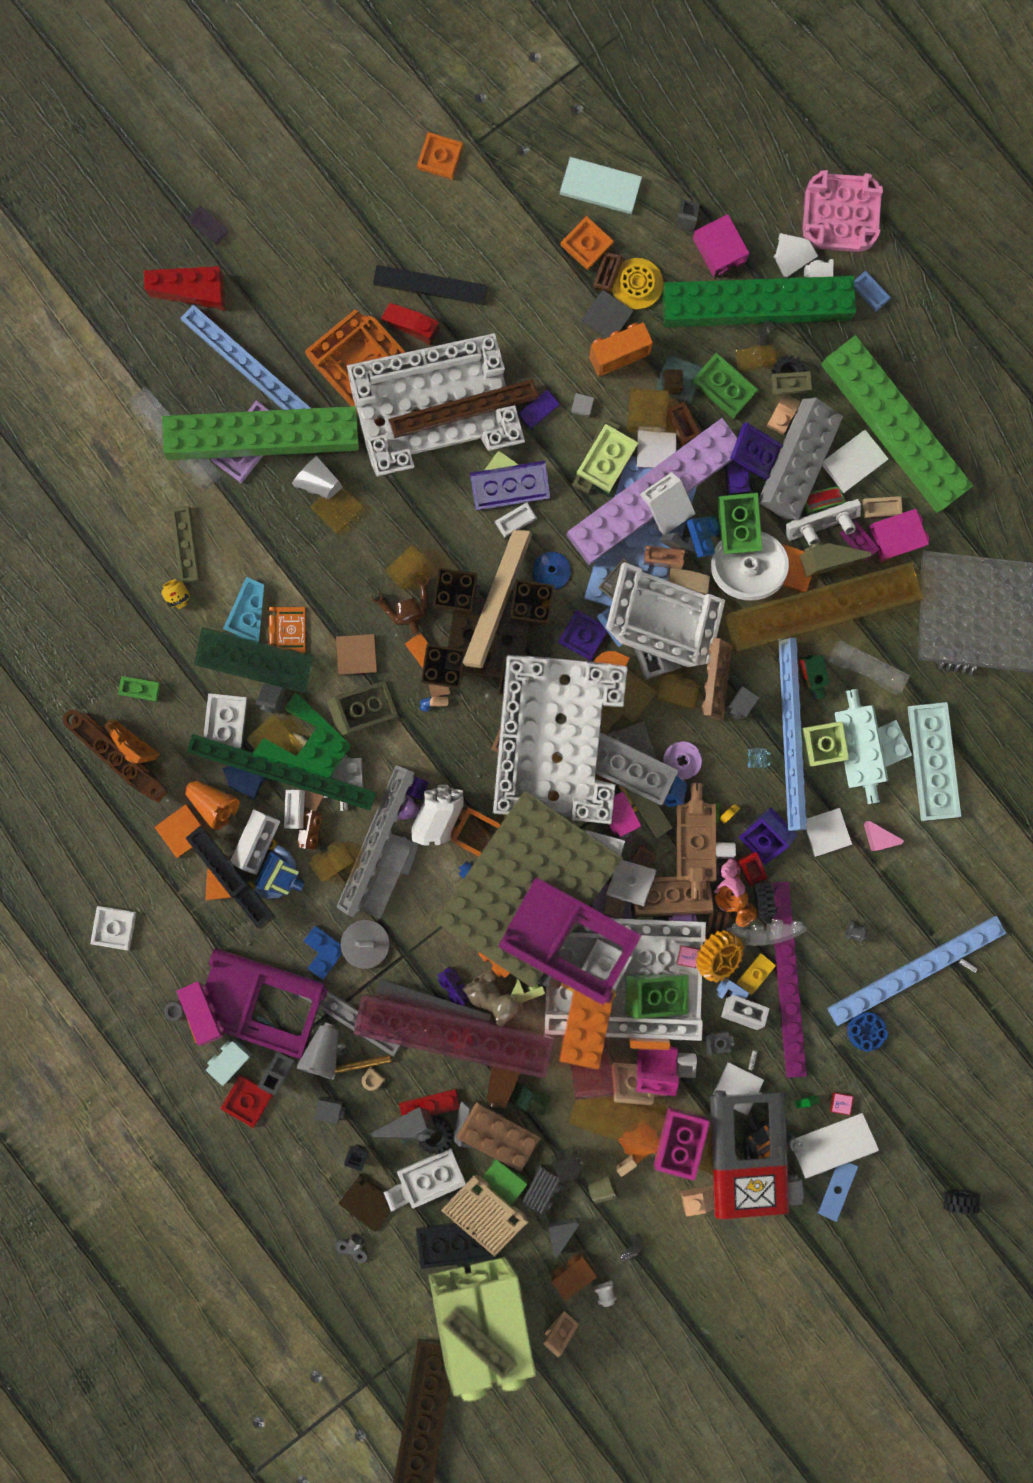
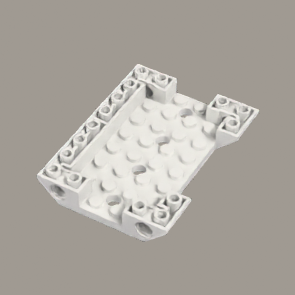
[347,333,525,476]
[493,656,627,824]

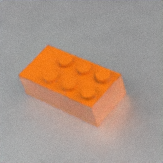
[559,988,615,1069]

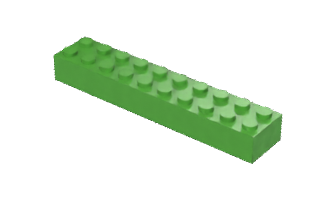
[821,335,973,513]
[162,406,359,460]

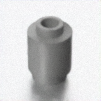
[788,1174,804,1205]

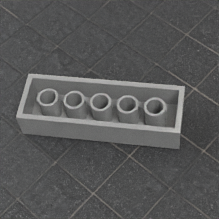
[758,398,843,520]

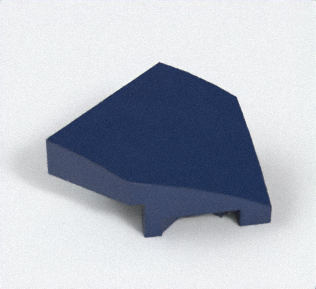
[223,766,267,800]

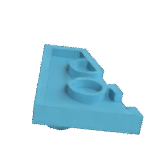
[223,577,264,645]

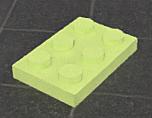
[577,424,638,493]

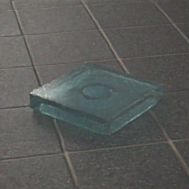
[655,355,703,404]

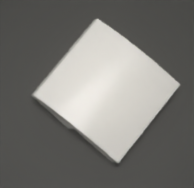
[637,430,676,468]

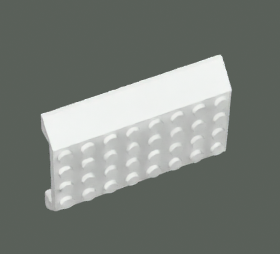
[545,918,706,1041]

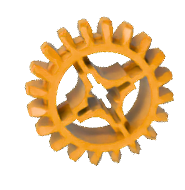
[695,930,745,983]

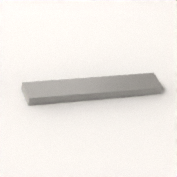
[299,977,405,1057]

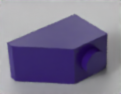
[725,460,750,496]

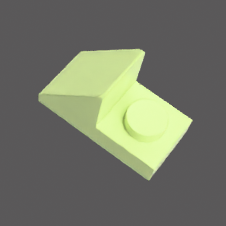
[511,978,545,1003]

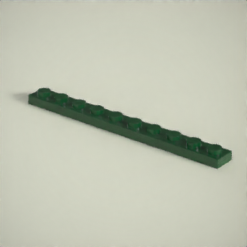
[186,734,377,811]

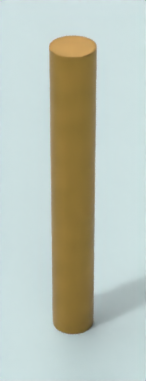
[335,1055,392,1074]

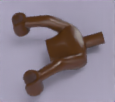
[371,575,430,635]

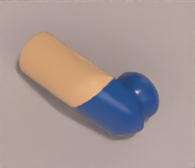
[420,697,448,712]

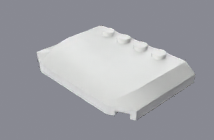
[606,563,725,667]

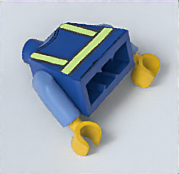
[248,839,305,899]

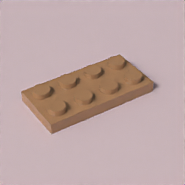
[702,638,732,720]
[634,877,713,917]
[456,1102,541,1172]

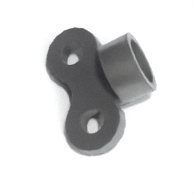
[336,1233,368,1263]

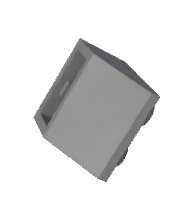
[634,648,681,680]

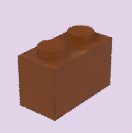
[551,1253,597,1301]

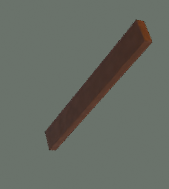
[388,379,539,439]

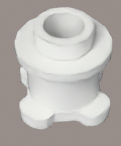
[594,1281,617,1307]

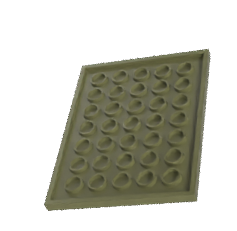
[435,790,623,988]

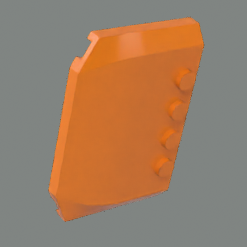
[305,310,414,426]

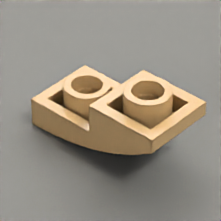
[668,568,710,595]

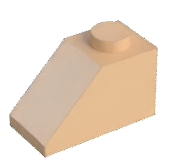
[681,1186,714,1216]

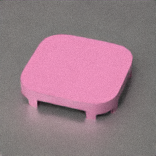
[803,170,883,252]

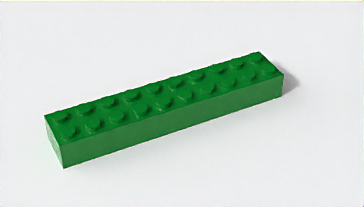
[662,276,856,327]

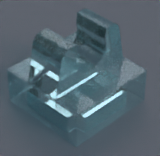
[748,748,770,768]

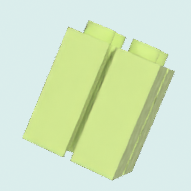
[429,1257,535,1401]

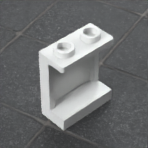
[640,472,696,535]

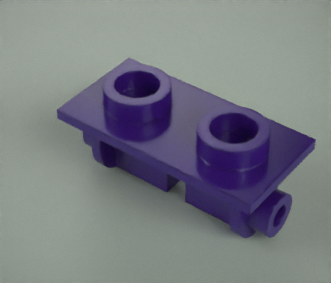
[437,966,469,1005]

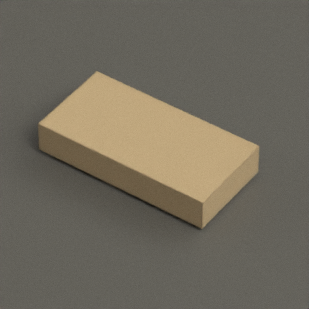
[862,496,903,519]

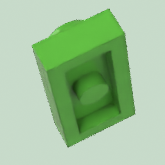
[118,676,161,702]

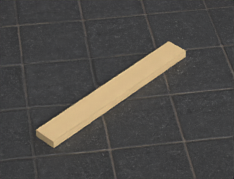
[463,530,532,668]

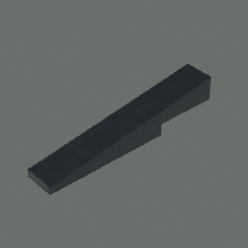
[185,826,276,929]

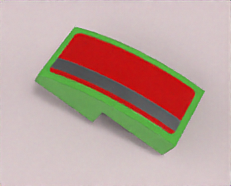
[804,486,846,514]

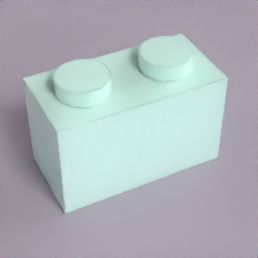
[206,1039,252,1086]

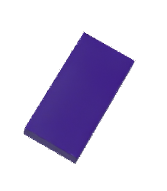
[519,390,559,429]

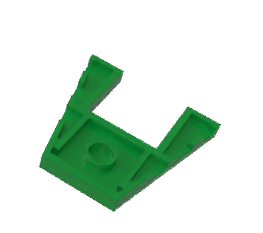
[253,692,351,778]

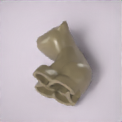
[463,970,523,1026]

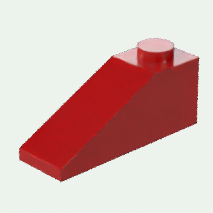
[381,303,439,346]

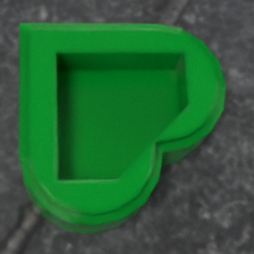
[795,1095,821,1109]

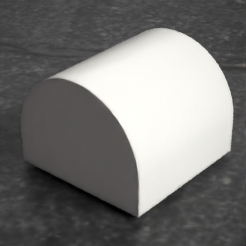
[716,842,736,859]

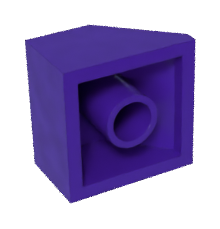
[739,807,798,865]

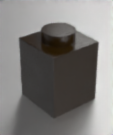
[662,369,683,395]

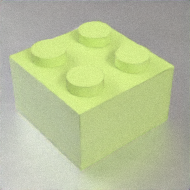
[801,722,849,766]

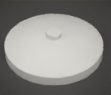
[711,532,789,600]

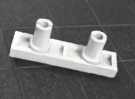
[786,499,861,546]

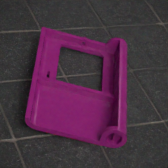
[498,877,641,1005]

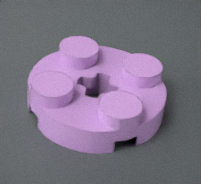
[663,741,702,780]

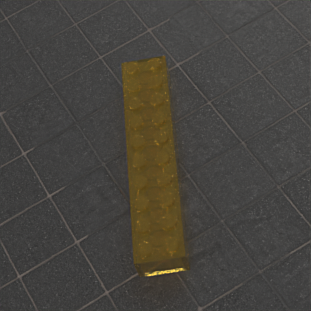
[724,562,923,653]

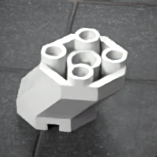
[411,785,464,845]

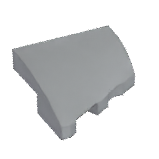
[292,456,343,500]

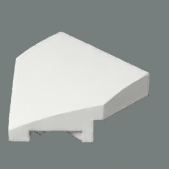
[774,234,818,277]

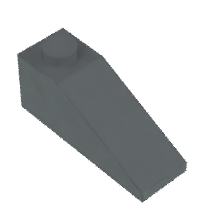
[371,1107,436,1141]

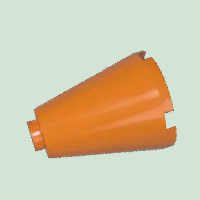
[186,780,240,830]

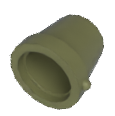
[588,1174,619,1204]

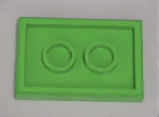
[691,352,758,419]

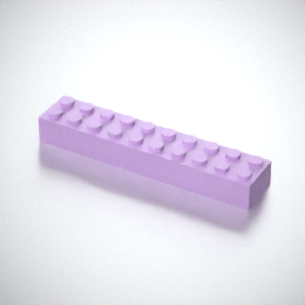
[566,418,737,566]

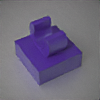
[406,776,429,800]

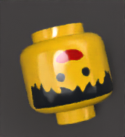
[161,579,190,609]

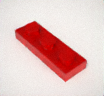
[399,1088,460,1116]

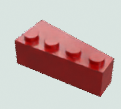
[144,266,225,311]

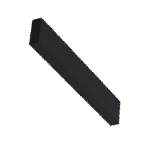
[373,265,487,305]

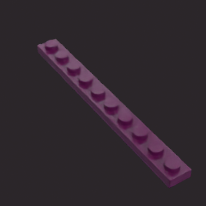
[771,882,807,1078]

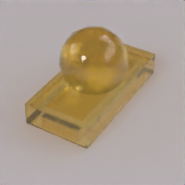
[735,344,776,371]

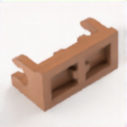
[643,545,685,569]

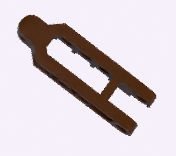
[63,710,168,803]

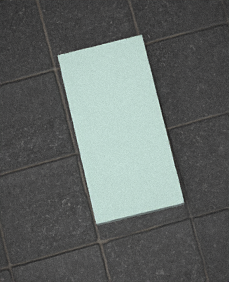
[560,157,642,214]

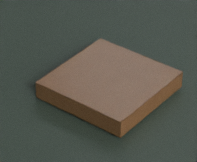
[336,634,377,675]

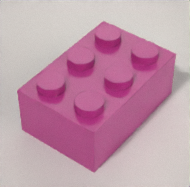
[654,1107,710,1180]

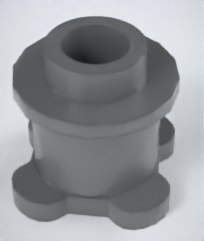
[844,920,868,943]

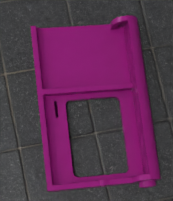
[206,948,328,1059]

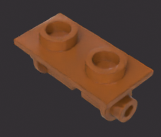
[297,809,322,850]

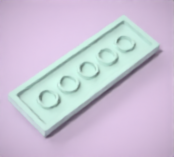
[907,702,961,821]

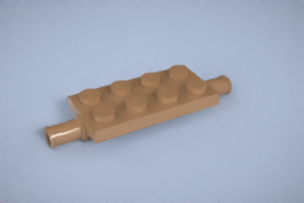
[676,783,716,900]

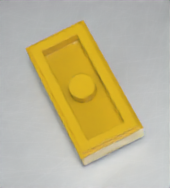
[736,953,776,996]

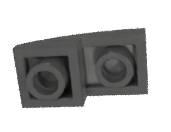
[660,533,696,552]

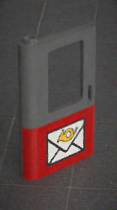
[710,1090,789,1219]

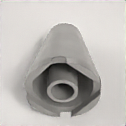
[297,1023,339,1079]

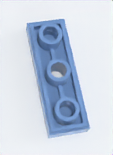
[818,1162,858,1222]

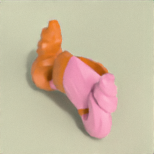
[714,858,757,927]

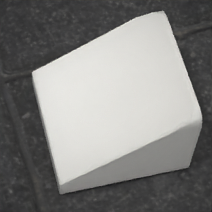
[676,1053,697,1078]

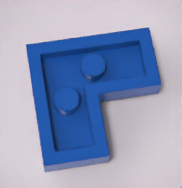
[686,516,721,558]
[303,925,342,980]

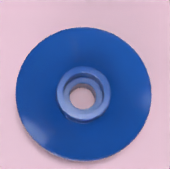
[533,552,571,590]

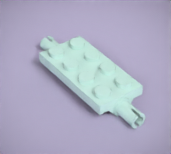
[835,689,888,804]

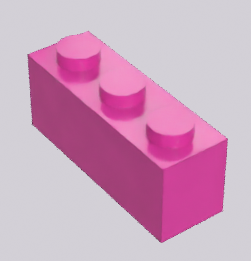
[176,981,224,1046]

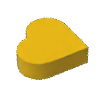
[719,804,741,823]

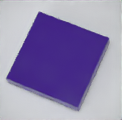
[558,609,607,661]

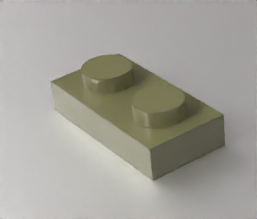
[771,371,812,395]

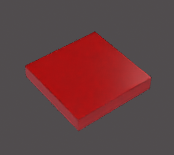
[220,1074,273,1128]

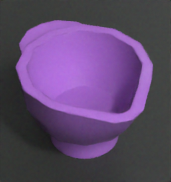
[398,794,420,820]

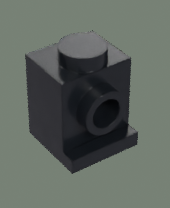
[343,1144,369,1172]

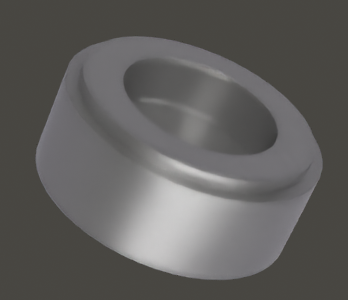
[164,1001,185,1021]

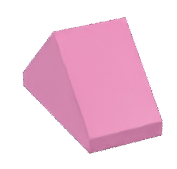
[864,821,904,851]

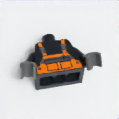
[742,1115,804,1159]

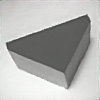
[675,199,700,232]
[548,1217,579,1257]

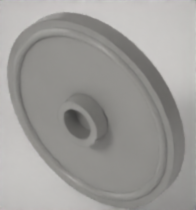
[341,920,389,969]

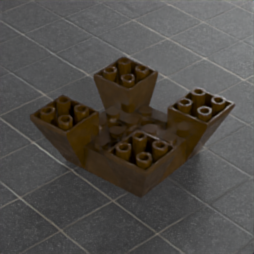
[421,568,554,696]

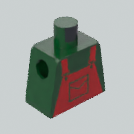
[797,654,830,699]

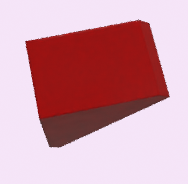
[737,852,767,887]

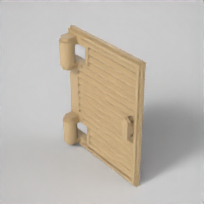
[441,1175,529,1256]

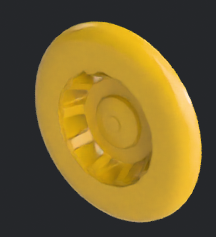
[612,258,663,309]

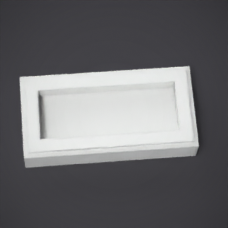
[495,502,537,539]
[284,790,305,829]

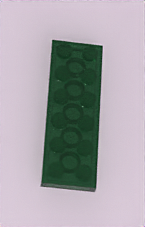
[194,627,315,693]

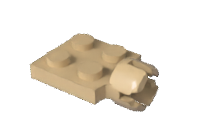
[611,1062,666,1105]

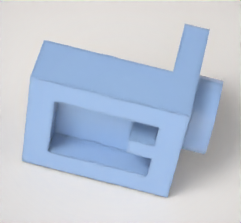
[717,979,749,999]

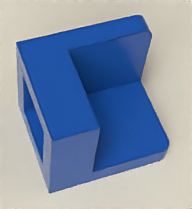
[663,775,687,807]

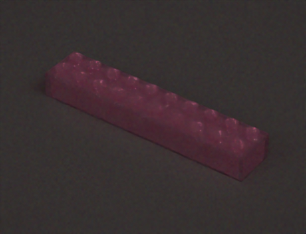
[353,994,555,1079]

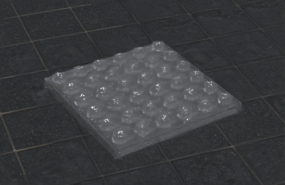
[918,551,1033,673]

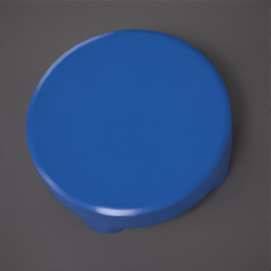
[847,1011,888,1052]

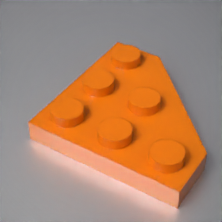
[104,719,160,764]

